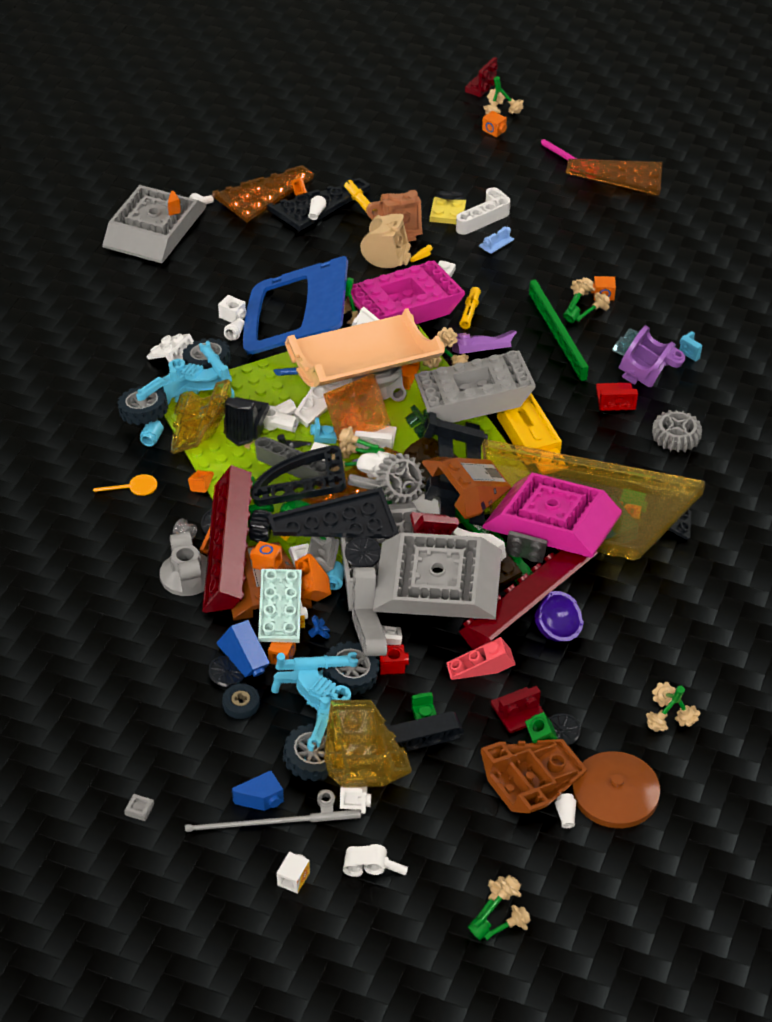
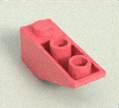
[446,637,516,680]

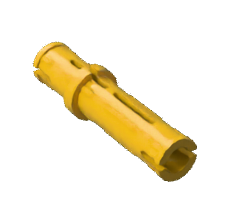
[344,180,375,220]
[459,287,481,329]

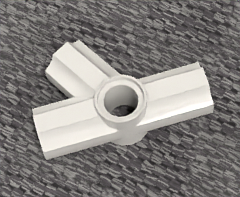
[263,399,299,432]

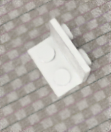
[146,333,194,362]
[355,423,397,454]

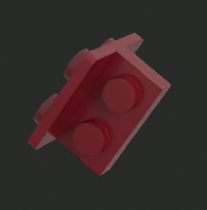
[410,512,459,535]
[491,686,545,733]

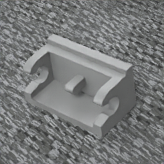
[307,537,340,573]

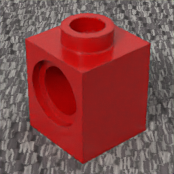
[379,644,409,675]

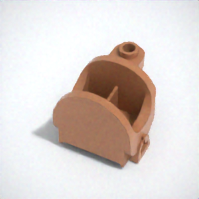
[366,190,423,242]

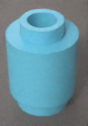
[140,420,164,446]
[326,561,344,590]

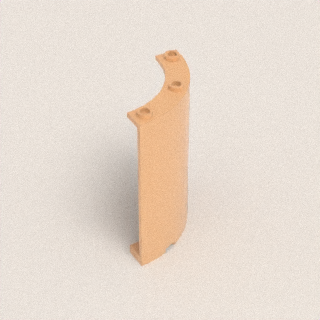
[285,308,445,387]

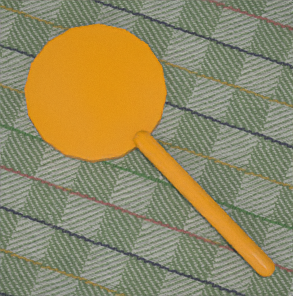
[93,474,157,496]

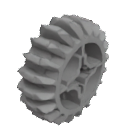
[652,410,702,453]
[374,453,426,504]

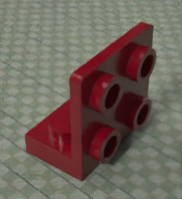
[465,57,498,97]

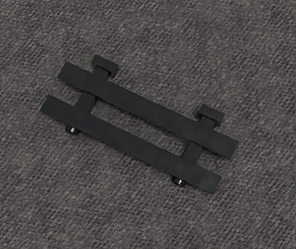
[423,412,488,527]

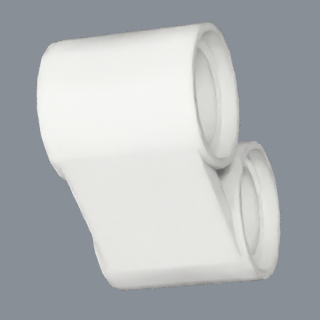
[343,844,408,877]

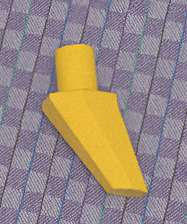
[410,245,433,262]

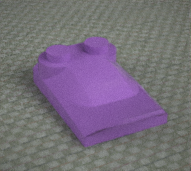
[452,330,517,354]

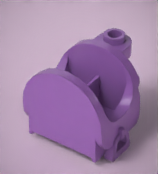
[618,325,685,387]

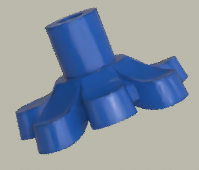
[308,615,330,639]

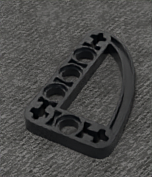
[251,445,346,506]

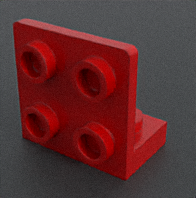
[596,383,638,411]

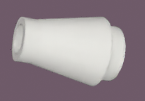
[308,196,326,220]
[224,318,245,340]
[555,793,577,828]

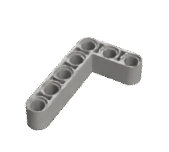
[352,567,387,657]

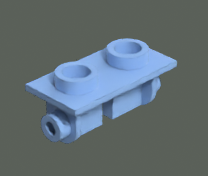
[479,227,514,254]

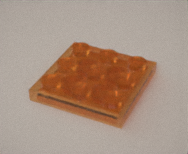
[323,373,391,444]

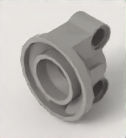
[351,366,406,408]
[160,531,207,596]

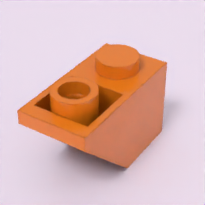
[295,554,331,602]

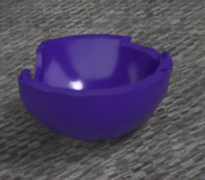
[535,591,584,642]

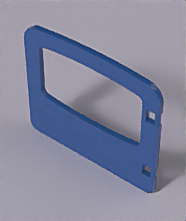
[243,256,348,354]

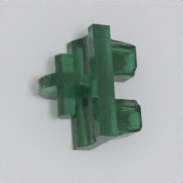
[405,405,437,439]

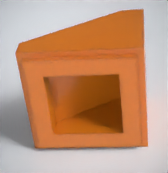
[291,177,307,196]
[168,191,181,216]
[188,470,214,493]

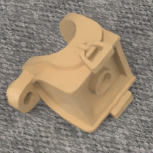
[360,214,411,268]

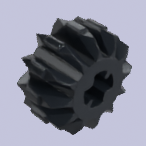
[249,509,272,543]

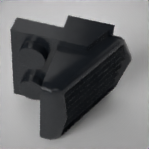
[224,397,270,446]

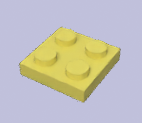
[430,197,466,224]

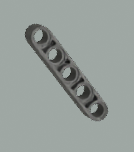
[255,437,329,487]

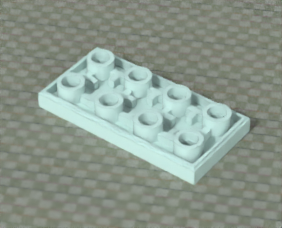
[258,569,302,643]

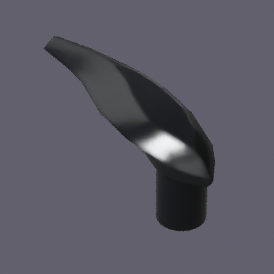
[277,434,312,448]

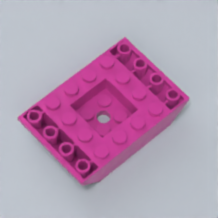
[347,261,465,324]
[483,472,622,558]

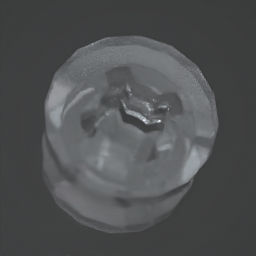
[173,519,197,539]

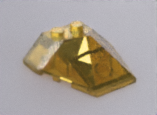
[171,379,231,454]
[324,700,412,787]

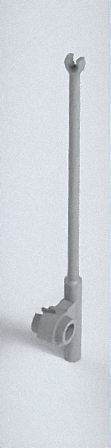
[185,790,361,832]

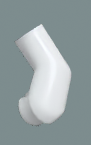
[189,193,214,205]

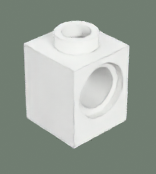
[218,295,246,323]

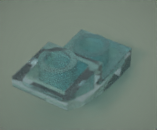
[612,328,639,356]

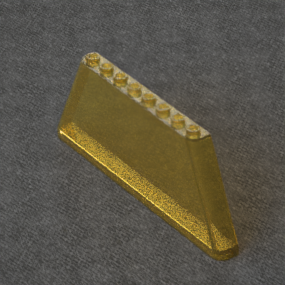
[482,439,705,560]

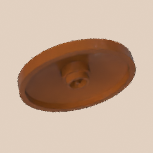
[572,751,660,828]

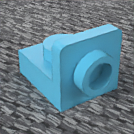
[679,331,702,362]
[310,417,337,444]

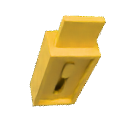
[497,393,569,476]

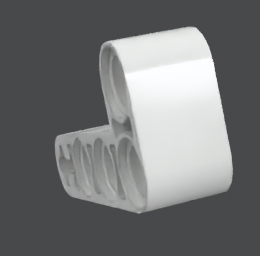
[456,187,510,235]

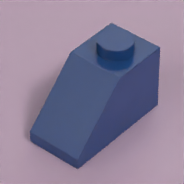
[232,770,284,811]

